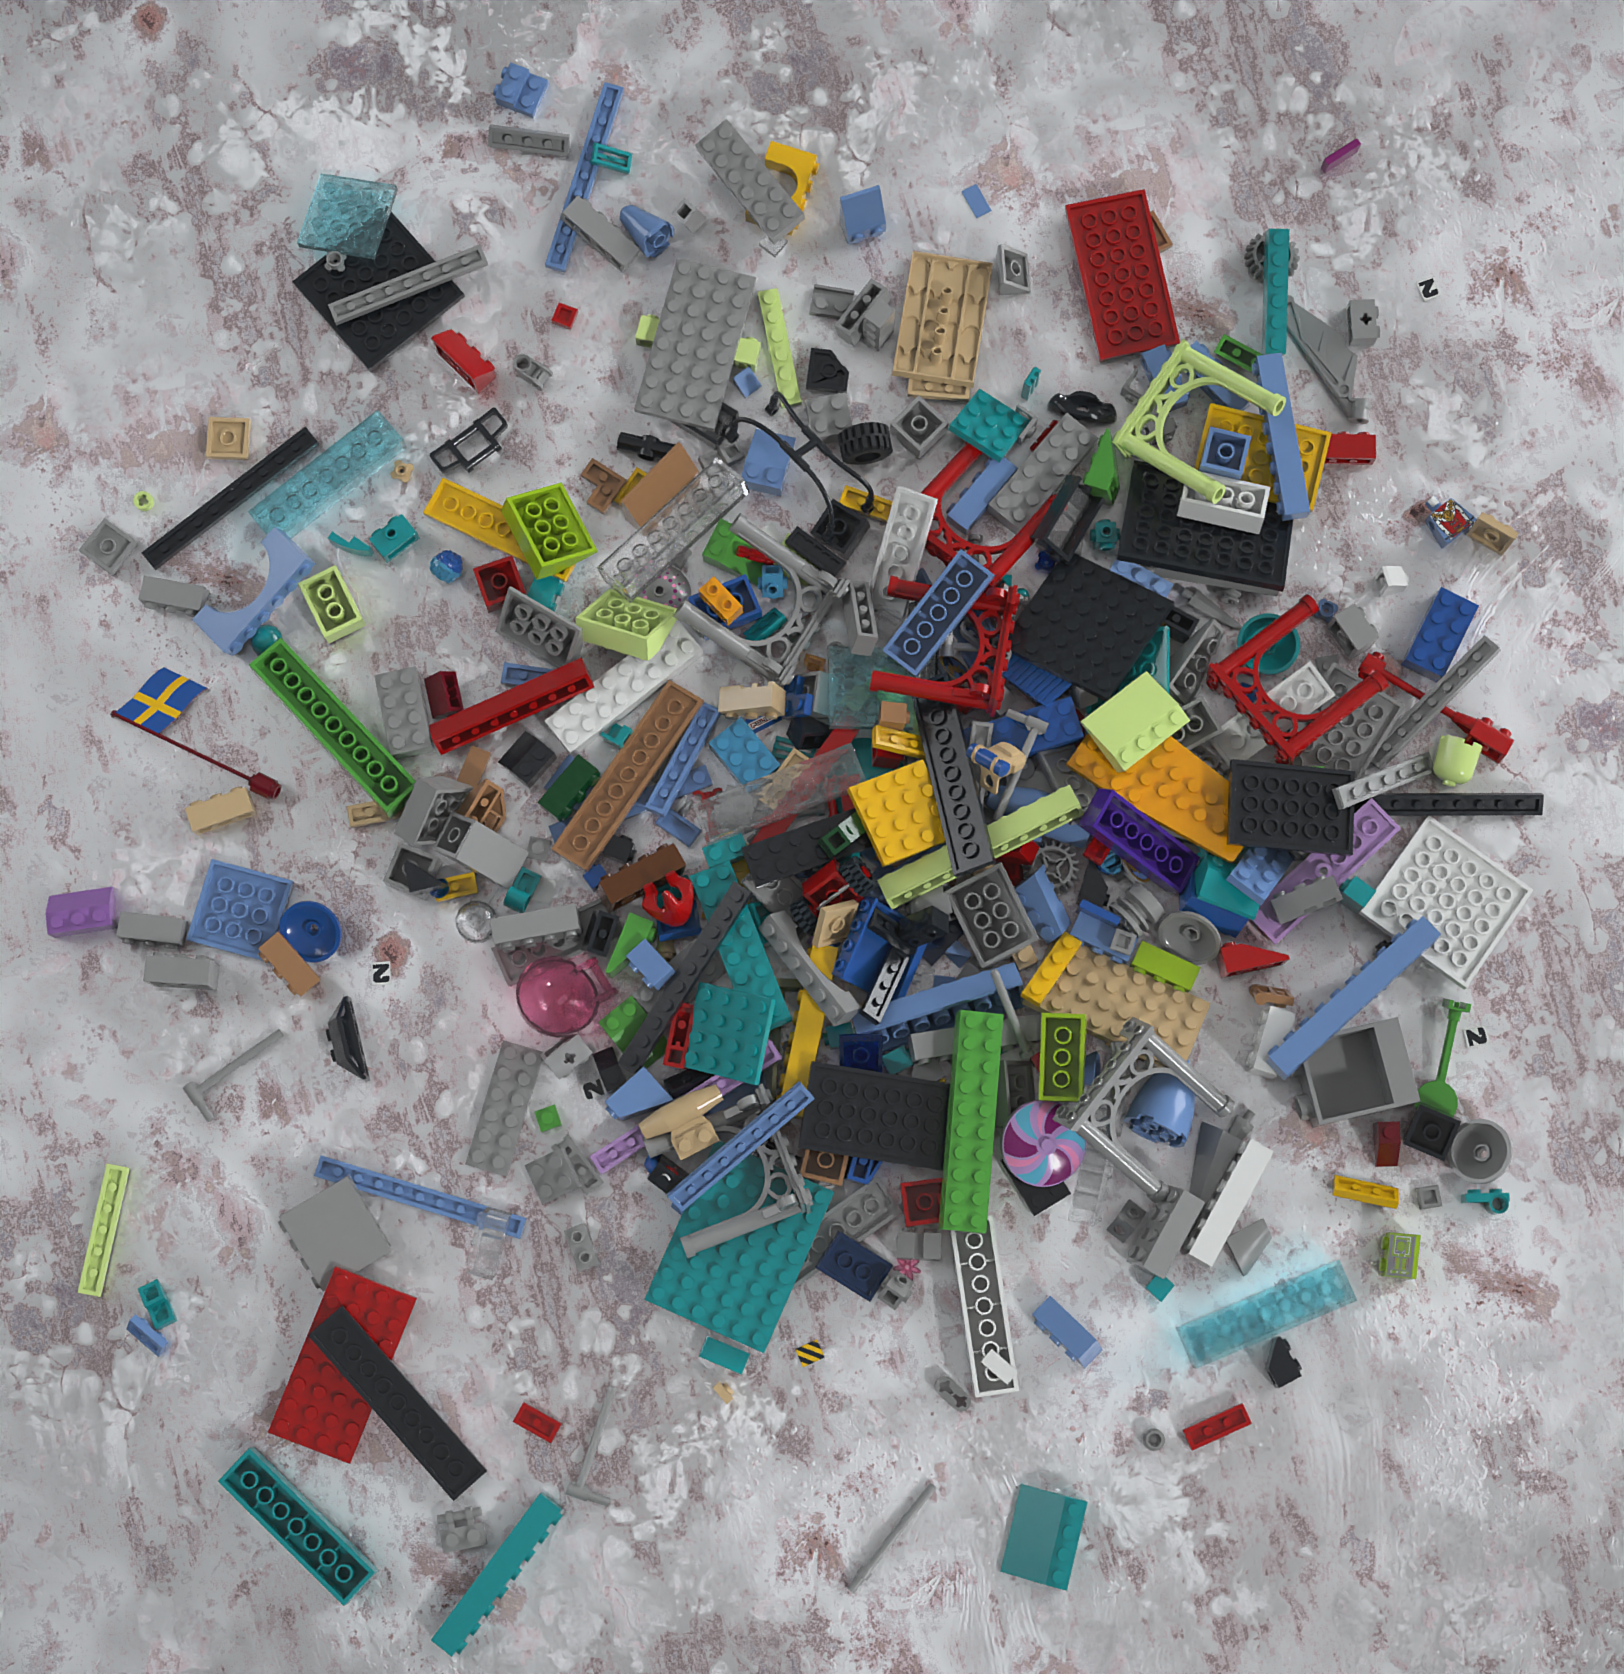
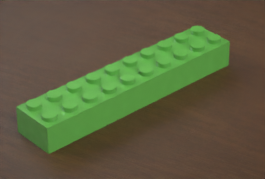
[249,638,415,819]
[938,1010,1004,1234]

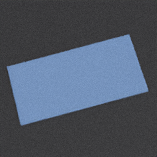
[961,184,992,218]

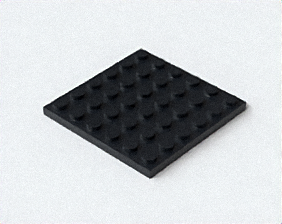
[292,207,465,372]
[1008,553,1174,701]

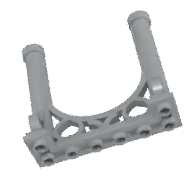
[673,513,850,686]
[1052,1017,1235,1203]
[642,1083,813,1258]

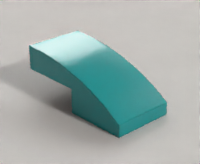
[328,531,374,557]
[138,1279,178,1330]
[699,1336,750,1374]

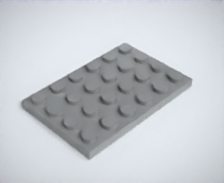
[1270,662,1406,780]

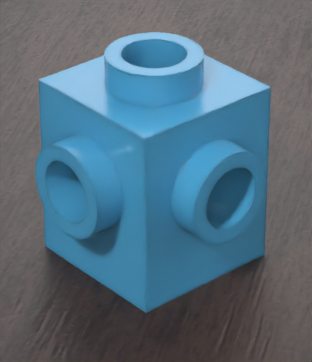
[758,565,787,599]

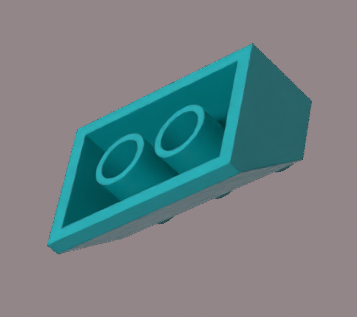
[1194,854,1260,920]

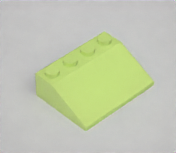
[576,588,677,661]
[1080,671,1190,773]

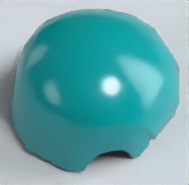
[251,624,283,656]

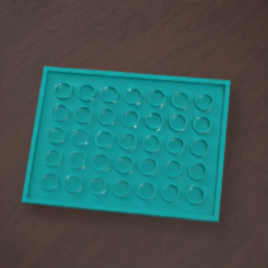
[644,1141,834,1353]

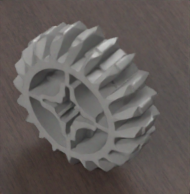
[1244,231,1300,284]
[1022,840,1080,897]

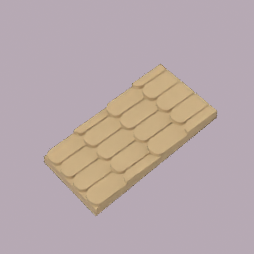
[892,251,993,388]

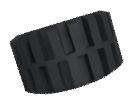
[838,422,893,465]

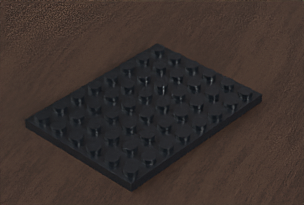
[1117,460,1293,592]

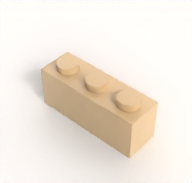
[185,786,257,835]

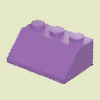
[45,887,118,938]

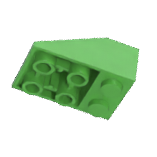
[1083,428,1120,506]

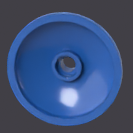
[279,901,342,963]

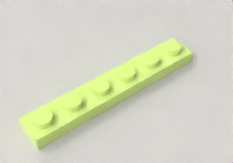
[758,288,802,409]
[78,1164,130,1297]

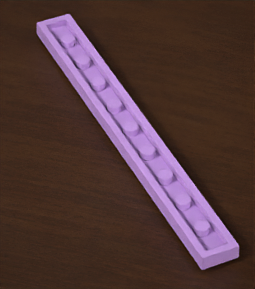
[590,1040,782,1174]

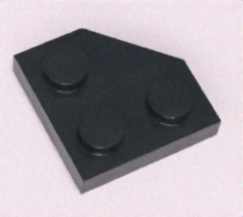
[806,348,849,394]

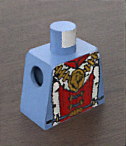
[1425,496,1476,549]

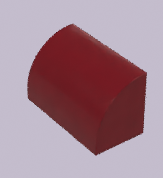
[424,671,464,719]

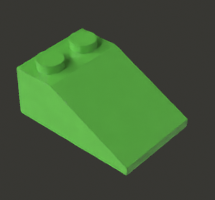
[702,518,766,586]
[605,913,658,979]
[598,995,668,1069]

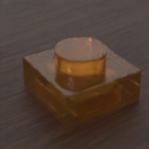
[804,653,826,672]

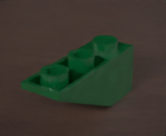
[817,811,866,858]

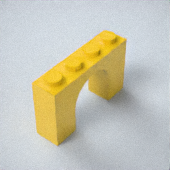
[745,141,820,236]

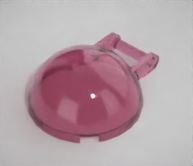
[516,956,618,1038]

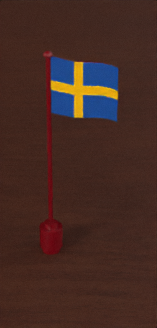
[110,667,282,800]

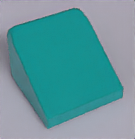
[1145,1276,1175,1302]

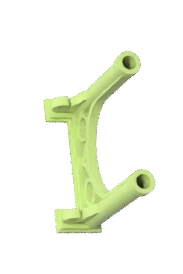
[1112,339,1286,504]

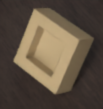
[712,1381,734,1404]

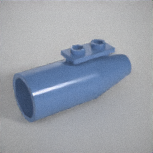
[985,785,1090,849]

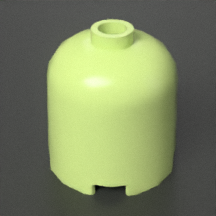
[1433,735,1482,787]

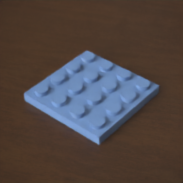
[186,859,294,963]

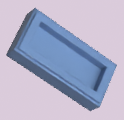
[655,808,702,848]

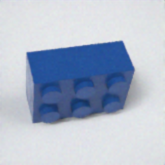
[688,574,762,641]

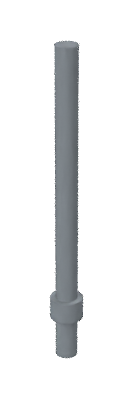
[847,1483,937,1594]

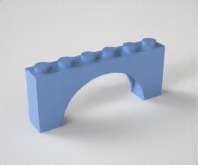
[192,527,315,656]

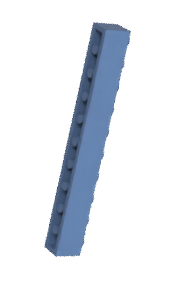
[1266,916,1441,1081]

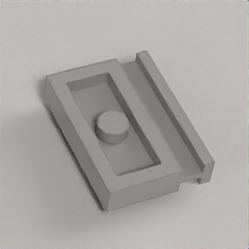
[809,284,855,319]

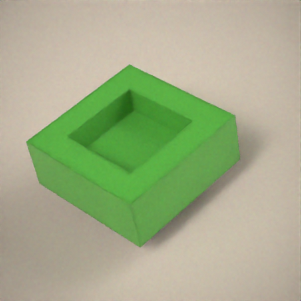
[534,1104,562,1132]

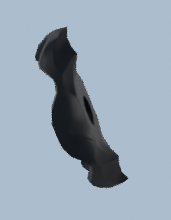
[1047,391,1117,423]

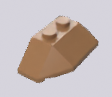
[456,778,506,833]

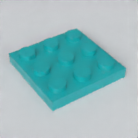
[948,389,1030,463]

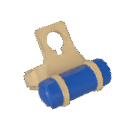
[966,742,1026,795]

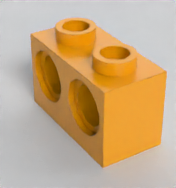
[698,576,743,626]

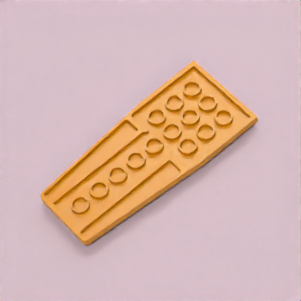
[1066,734,1244,863]

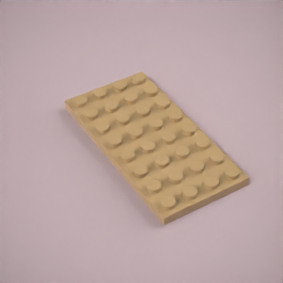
[1022,935,1211,1066]

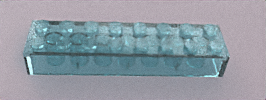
[248,410,407,539]
[1175,1260,1357,1369]

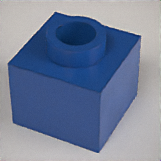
[582,863,607,892]

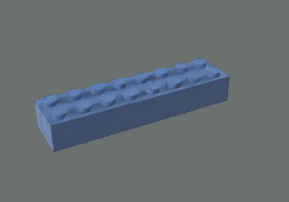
[852,962,1026,1058]

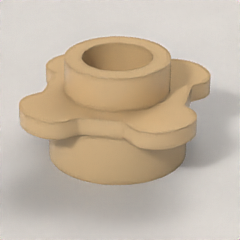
[390,460,414,483]

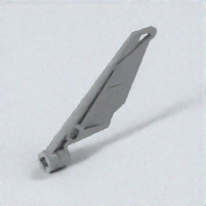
[1287,295,1371,424]

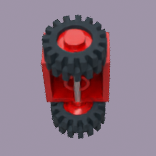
[789,856,878,936]

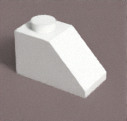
[1374,566,1409,597]

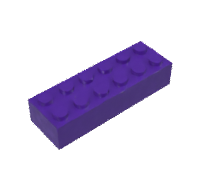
[1078,788,1200,894]

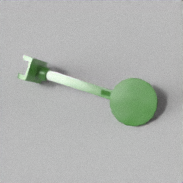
[1414,998,1471,1115]

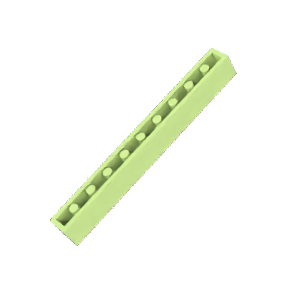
[877,785,1084,909]

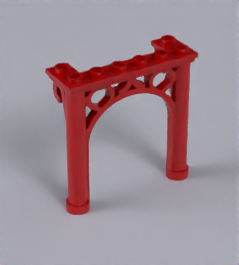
[921,441,1068,593]
[869,575,1020,717]
[1206,594,1389,765]

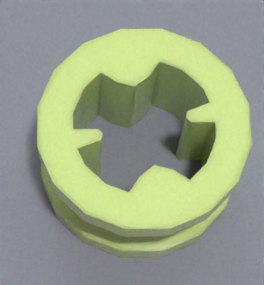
[133,491,154,511]

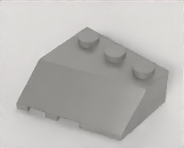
[394,776,474,846]

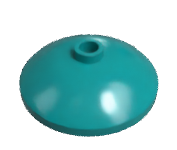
[1237,613,1300,675]

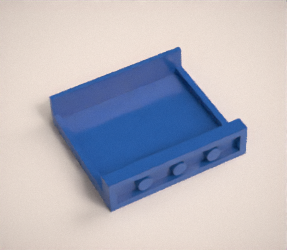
[831,896,927,1001]

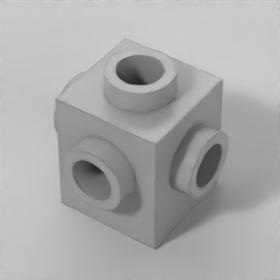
[877,1270,914,1310]

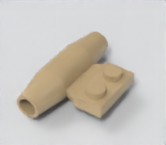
[638,1084,724,1161]

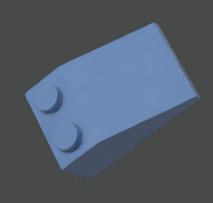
[840,185,886,244]
[741,429,796,497]

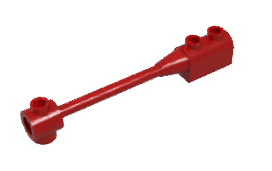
[1358,652,1514,764]

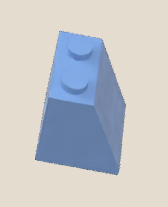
[605,1067,674,1121]

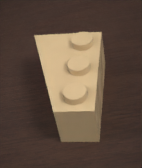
[718,681,786,720]

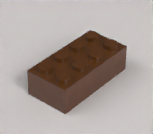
[597,843,686,913]

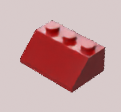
[431,329,496,394]

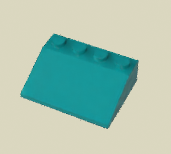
[1000,1484,1088,1591]

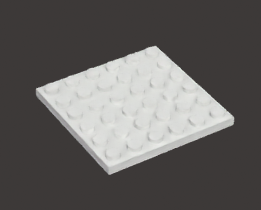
[1358,816,1533,990]

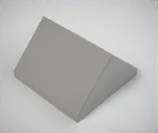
[996,244,1031,295]

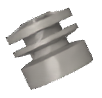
[1109,882,1166,939]

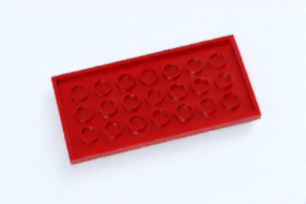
[1065,189,1180,362]
[268,1266,417,1464]

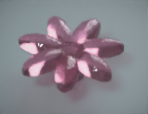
[893,1259,921,1281]

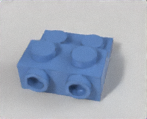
[493,62,549,118]

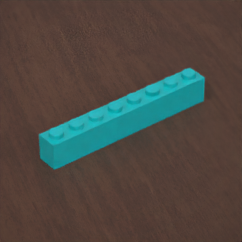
[431,1492,563,1657]

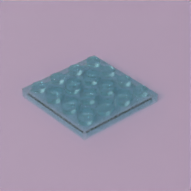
[297,173,398,260]
[828,646,914,730]

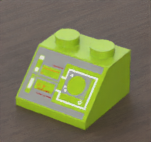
[1379,1232,1421,1280]

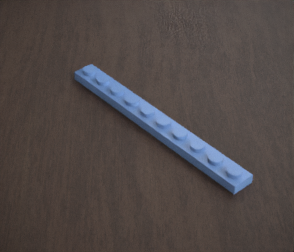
[545,82,624,273]
[314,1155,527,1239]

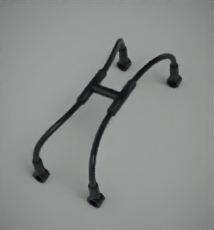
[725,391,875,544]

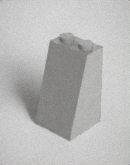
[432,812,529,889]

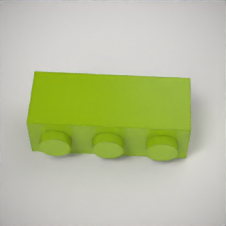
[1130,941,1201,993]

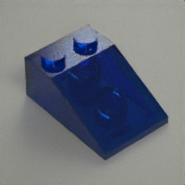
[838,1033,883,1073]

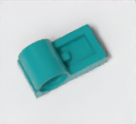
[503,867,542,913]
[1461,1189,1510,1215]

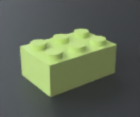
[298,565,366,643]

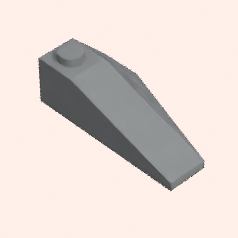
[1169,618,1225,706]

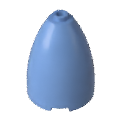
[1124,1060,1196,1148]

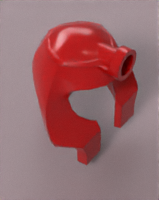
[642,870,694,927]

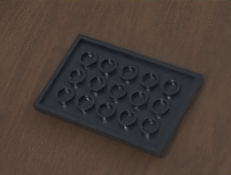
[1227,759,1355,856]

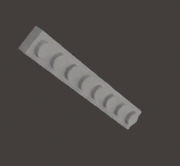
[328,244,488,325]
[1371,635,1501,770]

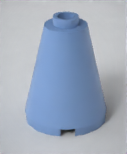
[620,205,674,258]

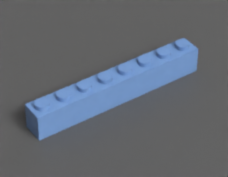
[1252,352,1310,521]

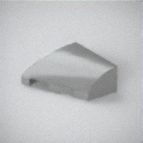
[1226,1218,1272,1276]

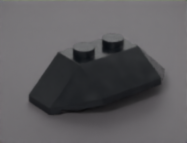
[326,996,370,1082]

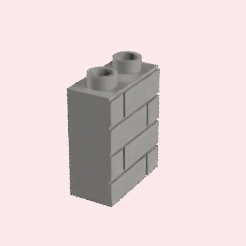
[1289,1017,1420,1128]

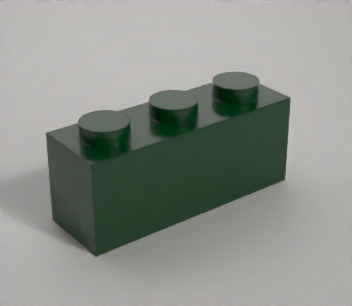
[537,754,601,822]

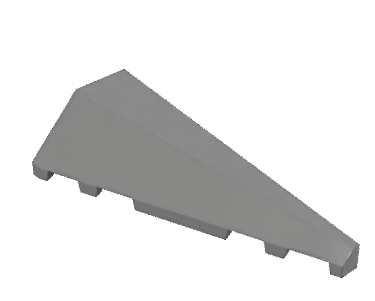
[1187,1122,1242,1237]

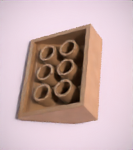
[621,442,699,535]

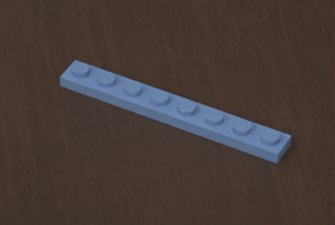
[548,765,713,842]
[667,1081,815,1212]

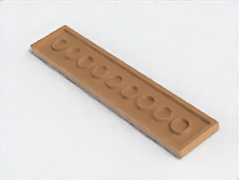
[551,680,704,872]

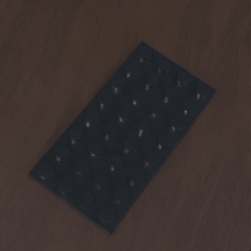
[798,1061,950,1171]

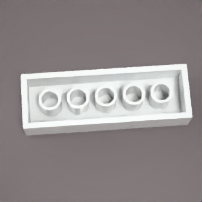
[1183,1139,1274,1268]

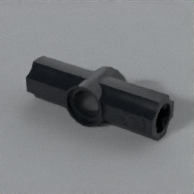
[617,432,676,461]

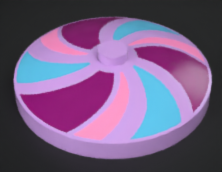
[1000,1099,1086,1187]

